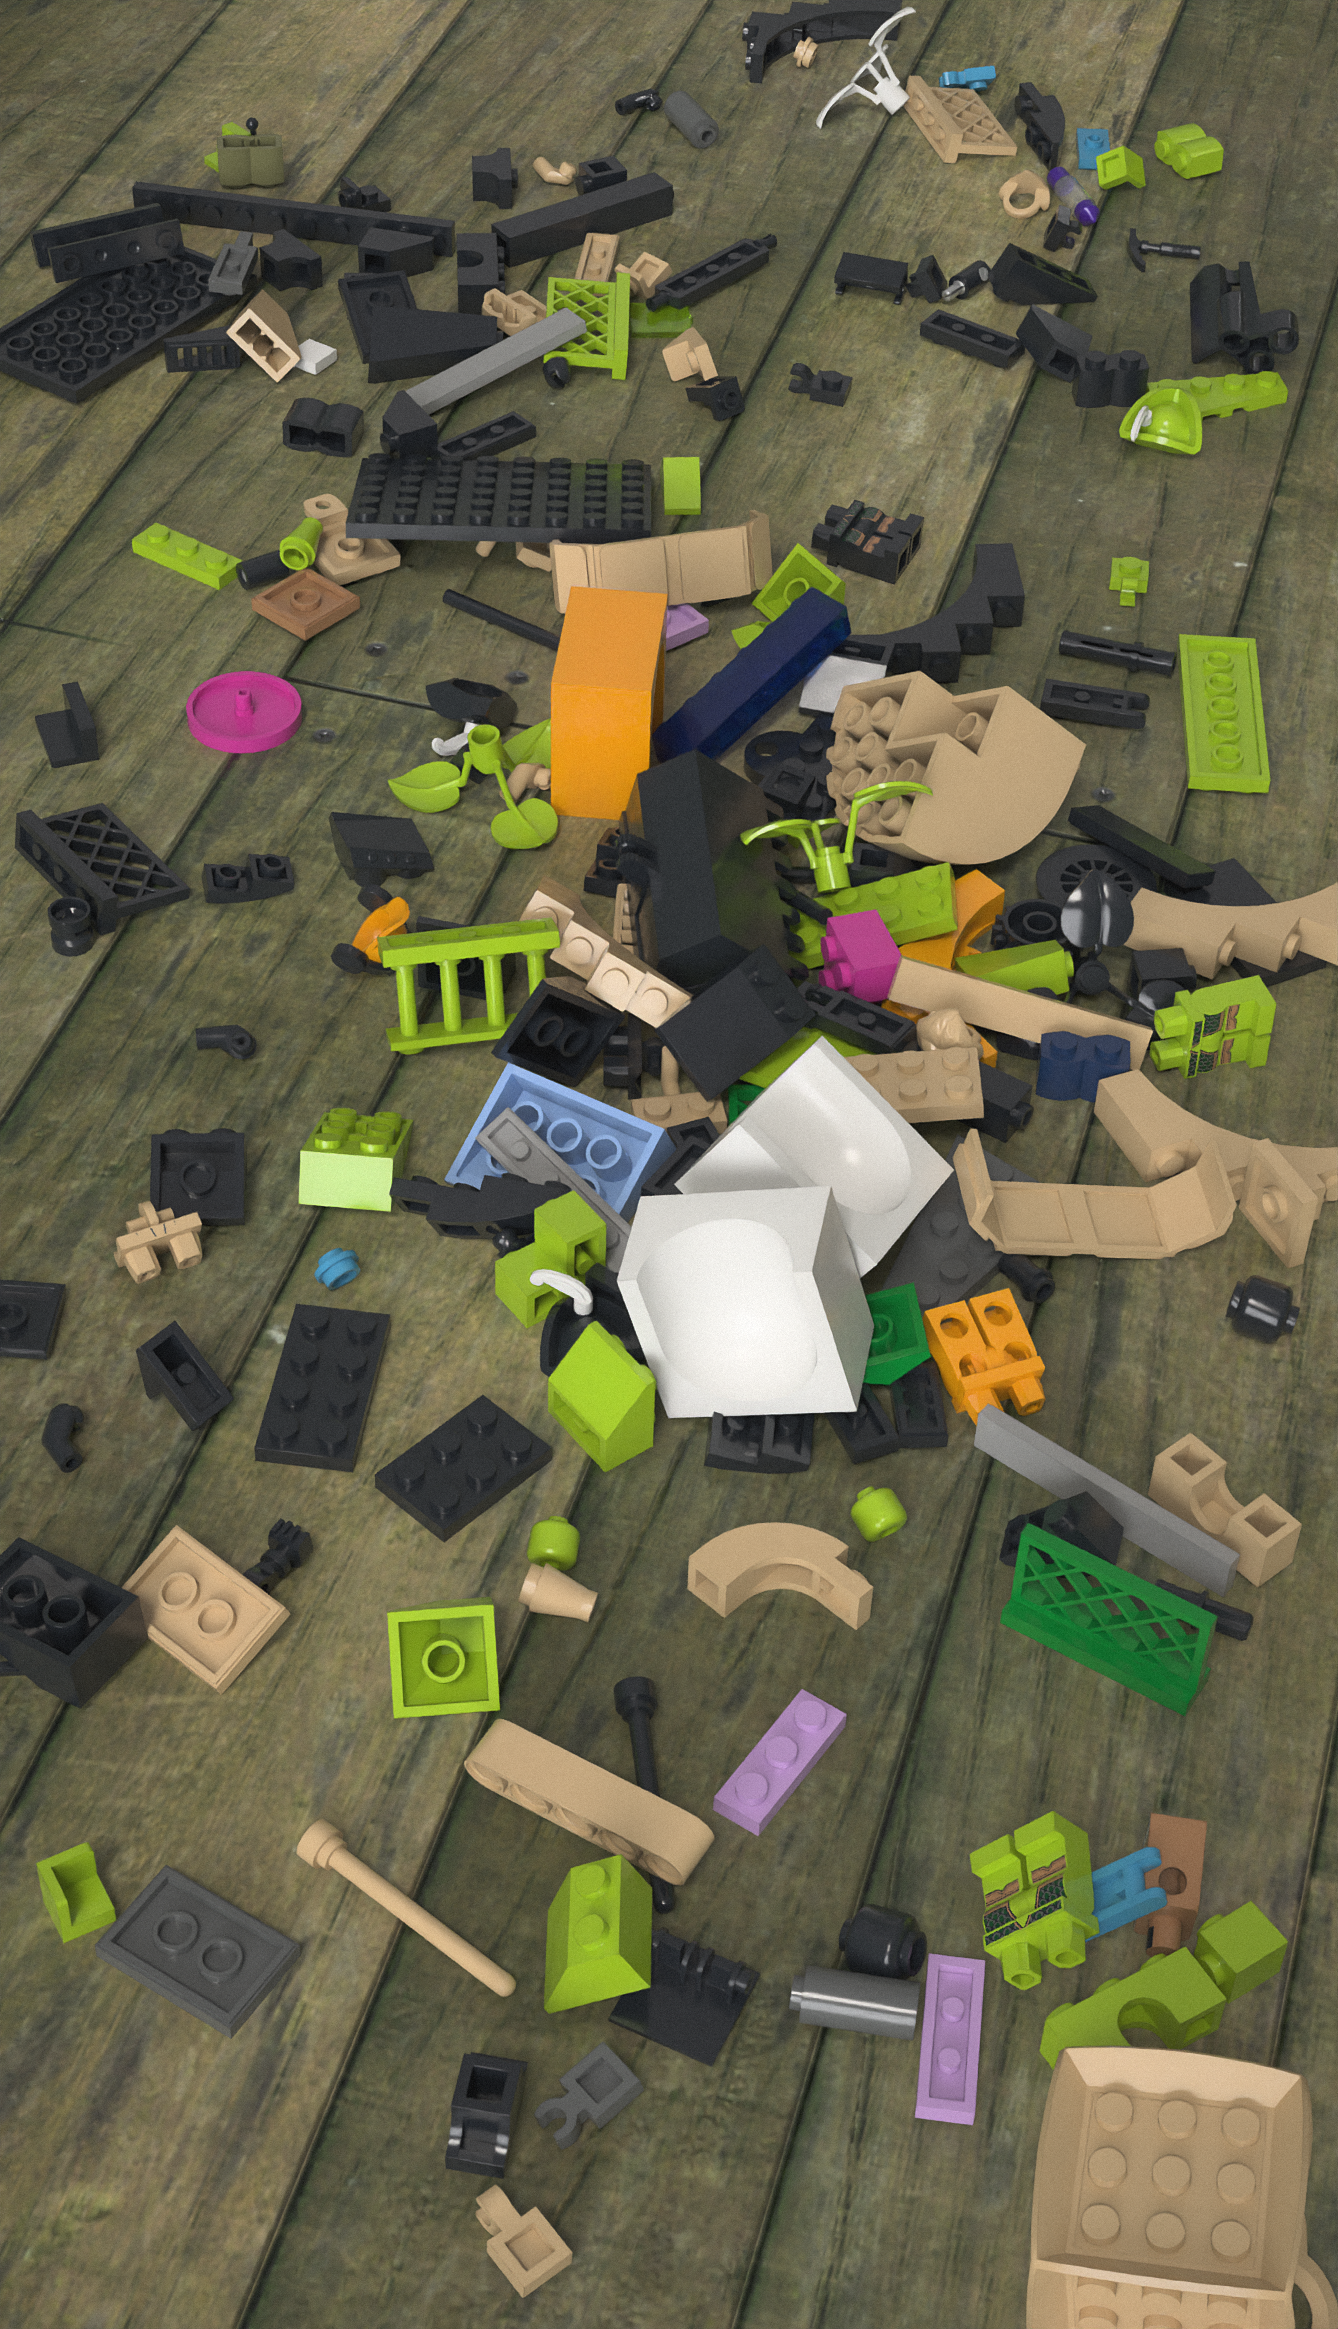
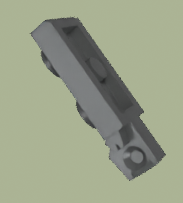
[208,231,258,296]

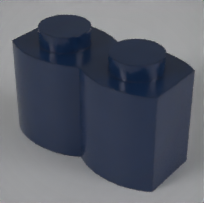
[1035,1031,1131,1103]

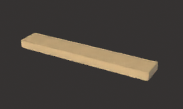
[887,955,1153,1070]

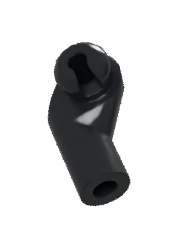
[195,1024,257,1060]

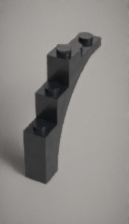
[742,0,902,84]
[850,543,1025,683]

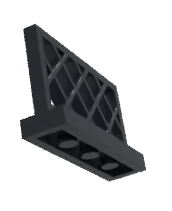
[15,803,190,935]

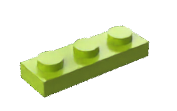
[132,523,243,590]

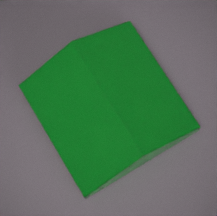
[863,1282,931,1385]

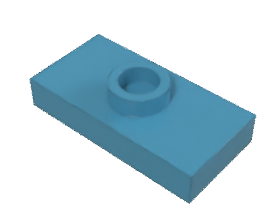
[1076,128,1110,170]

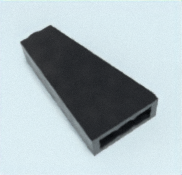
[368,305,503,384]

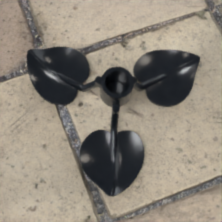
[996,869,1185,1060]

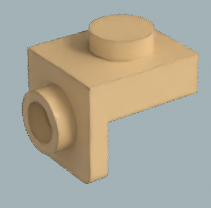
[615,252,672,300]

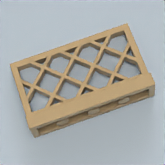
[903,75,1018,163]

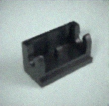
[834,252,909,305]

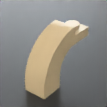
[687,1522,873,1630]

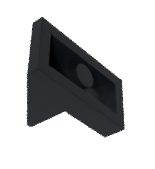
[136,1321,234,1431]

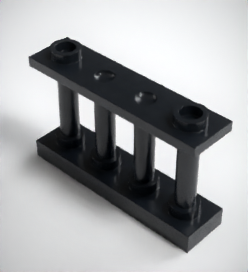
[29,203,185,283]

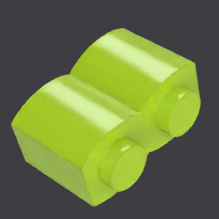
[1154,123,1224,179]

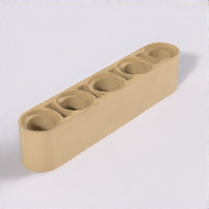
[464,1719,715,1886]

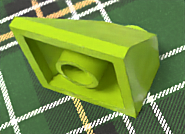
[387,1597,500,1719]

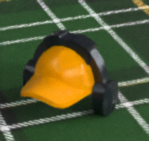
[330,884,412,976]

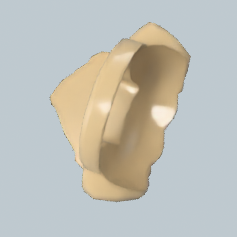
[998,170,1050,219]
[916,1008,984,1059]

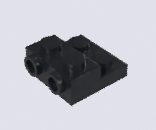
[150,1128,247,1226]

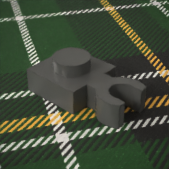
[534,2042,644,2150]

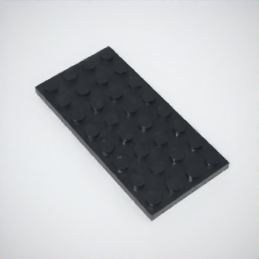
[0,246,257,404]

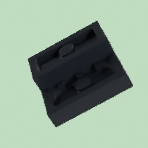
[704,1411,814,1474]

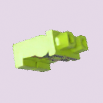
[1149,975,1277,1079]
[970,1811,1100,1990]

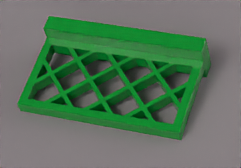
[1000,1523,1218,1716]

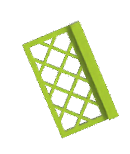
[543,272,630,380]

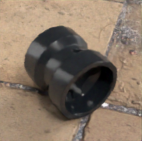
[48,896,94,957]

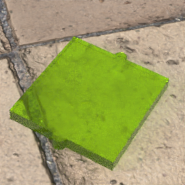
[629,303,693,338]

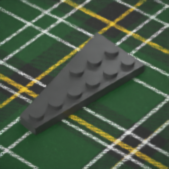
[881,1135,1040,1324]

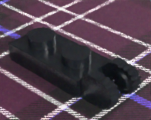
[804,983,916,1054]

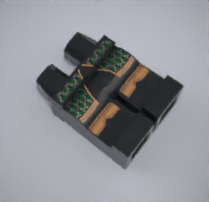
[811,500,924,585]

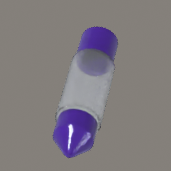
[1047,167,1100,226]

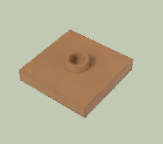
[251,567,360,641]

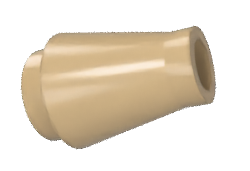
[518,1563,599,1622]

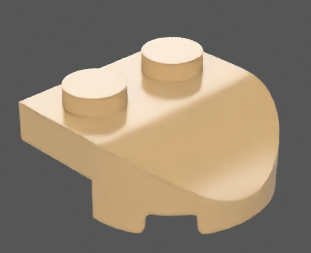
[482,288,547,336]

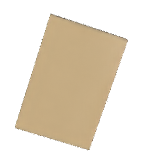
[121,1525,291,1695]

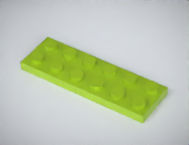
[1177,634,1271,793]

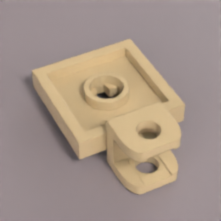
[304,494,400,586]

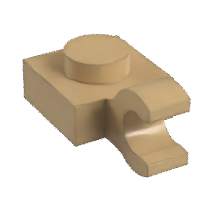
[476,2184,573,2298]

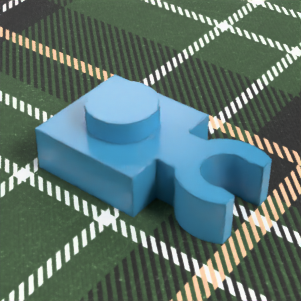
[938,66,996,92]

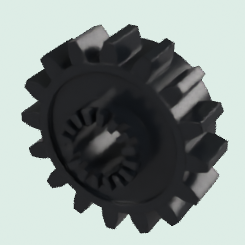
[990,899,1083,962]

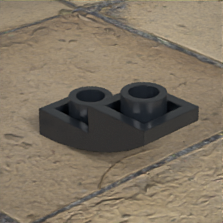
[583,827,626,897]
[201,854,295,903]

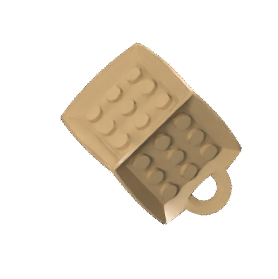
[1026,2046,1338,2329]

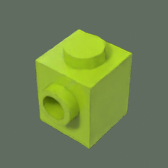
[1193,1901,1288,2004]

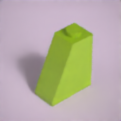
[954,940,1074,995]

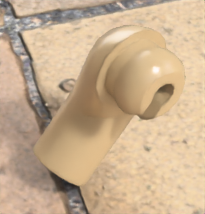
[533,157,577,185]

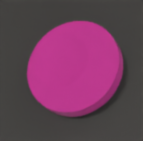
[186,671,302,753]

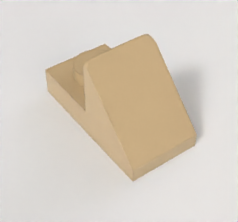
[662,327,718,381]

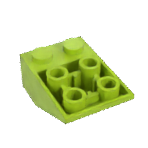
[299,1108,413,1212]

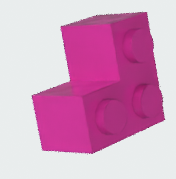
[819,909,901,1005]

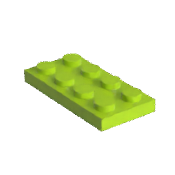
[789,862,958,969]

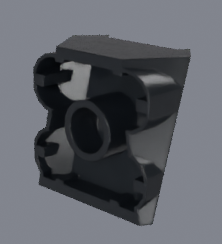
[329,812,434,887]

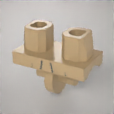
[114,1200,203,1284]

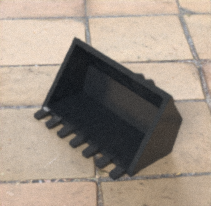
[614,749,809,995]

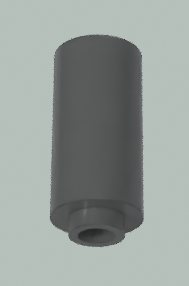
[664,91,719,148]
[789,1965,920,2041]

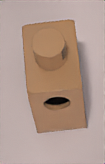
[1133,1813,1207,1957]

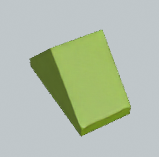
[660,457,701,515]

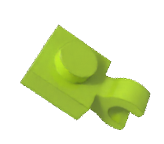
[1109,557,1149,607]

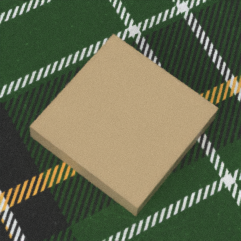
[1239,1138,1319,1269]

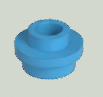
[314,1248,361,1290]

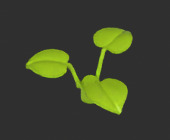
[388,718,558,849]
[740,781,933,894]

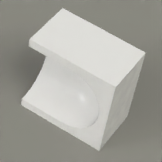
[674,1036,954,1278]
[617,1186,874,1418]

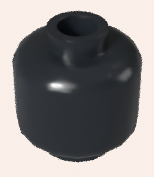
[1225,1275,1300,1344]
[839,1904,927,1980]

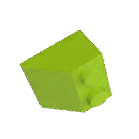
[544,1854,652,2014]

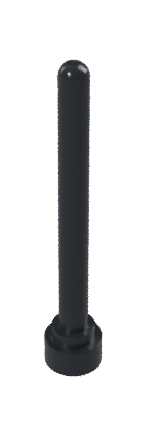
[613,1676,675,1914]

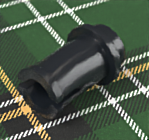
[997,1253,1055,1303]

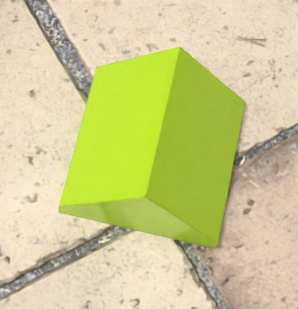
[752,543,846,638]

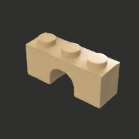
[1148,1432,1302,1588]

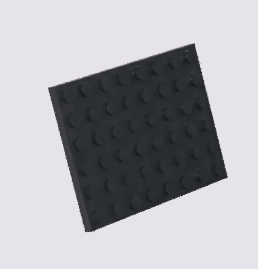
[346,453,651,544]

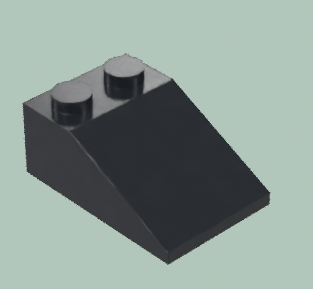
[654,943,816,1102]
[491,976,626,1087]
[0,1537,148,1709]

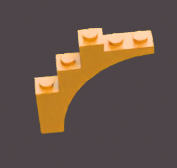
[881,869,1005,1068]

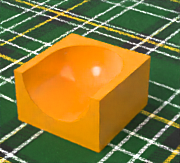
[551,586,668,820]

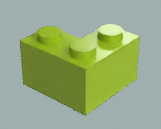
[495,1190,606,1328]

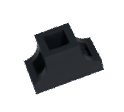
[472,148,518,209]
[259,229,323,292]
[445,2052,528,2179]

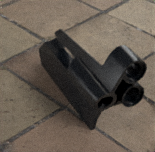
[1190,261,1299,374]

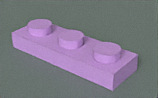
[713,1689,847,1836]
[915,1953,985,2125]

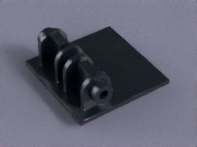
[608,1927,760,2067]

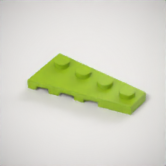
[1146,371,1289,421]

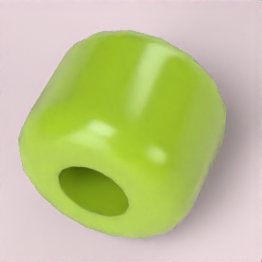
[850,1486,907,1542]
[527,1516,580,1571]

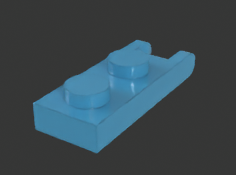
[1085,1847,1167,1942]

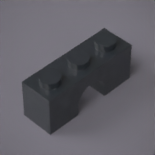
[456,233,505,315]

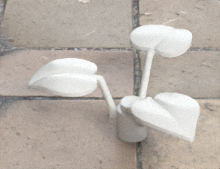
[816,7,916,129]

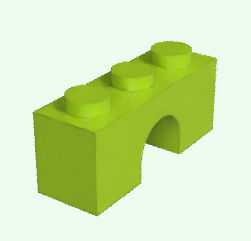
[1039,1946,1227,2070]

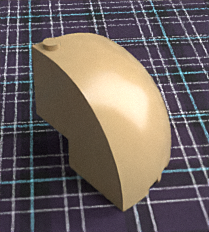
[826,671,1086,865]

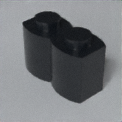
[1071,350,1149,408]
[282,398,364,458]

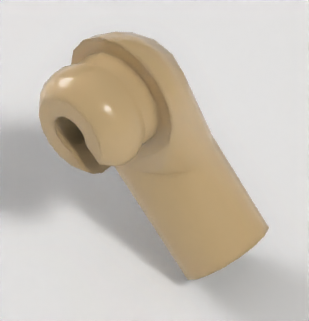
[499,763,551,804]

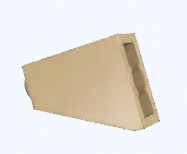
[226,289,302,383]

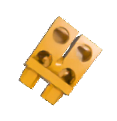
[922,1288,1046,1426]

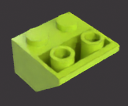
[548,1320,657,1473]

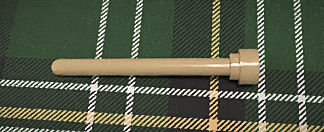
[297,1819,516,1997]

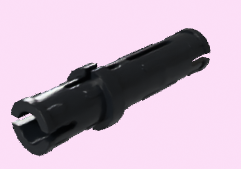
[1059,630,1177,677]

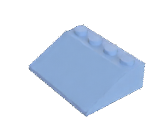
[444,1062,677,1222]

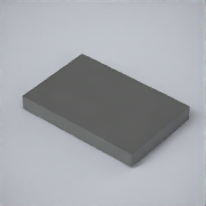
[95,1865,301,2039]

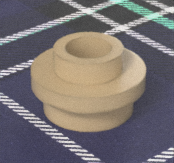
[793,37,819,68]

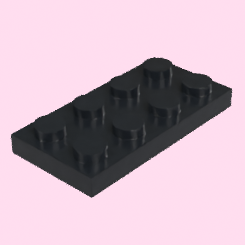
[254,1304,391,1473]

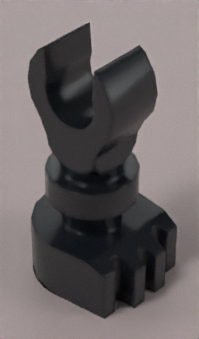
[243,1518,313,1595]

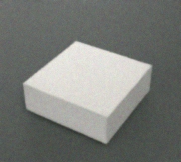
[294,339,337,375]

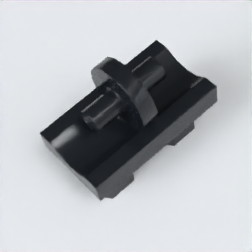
[603,1013,665,1100]

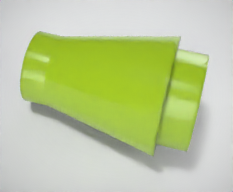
[280,517,323,570]

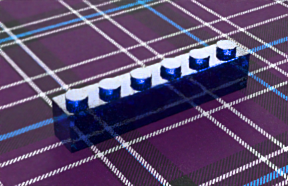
[651,587,852,764]

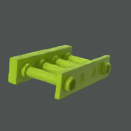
[377,917,560,1055]

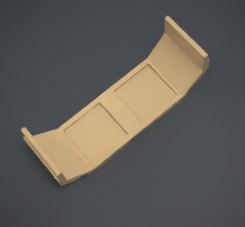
[549,510,773,613]
[953,1128,1237,1260]

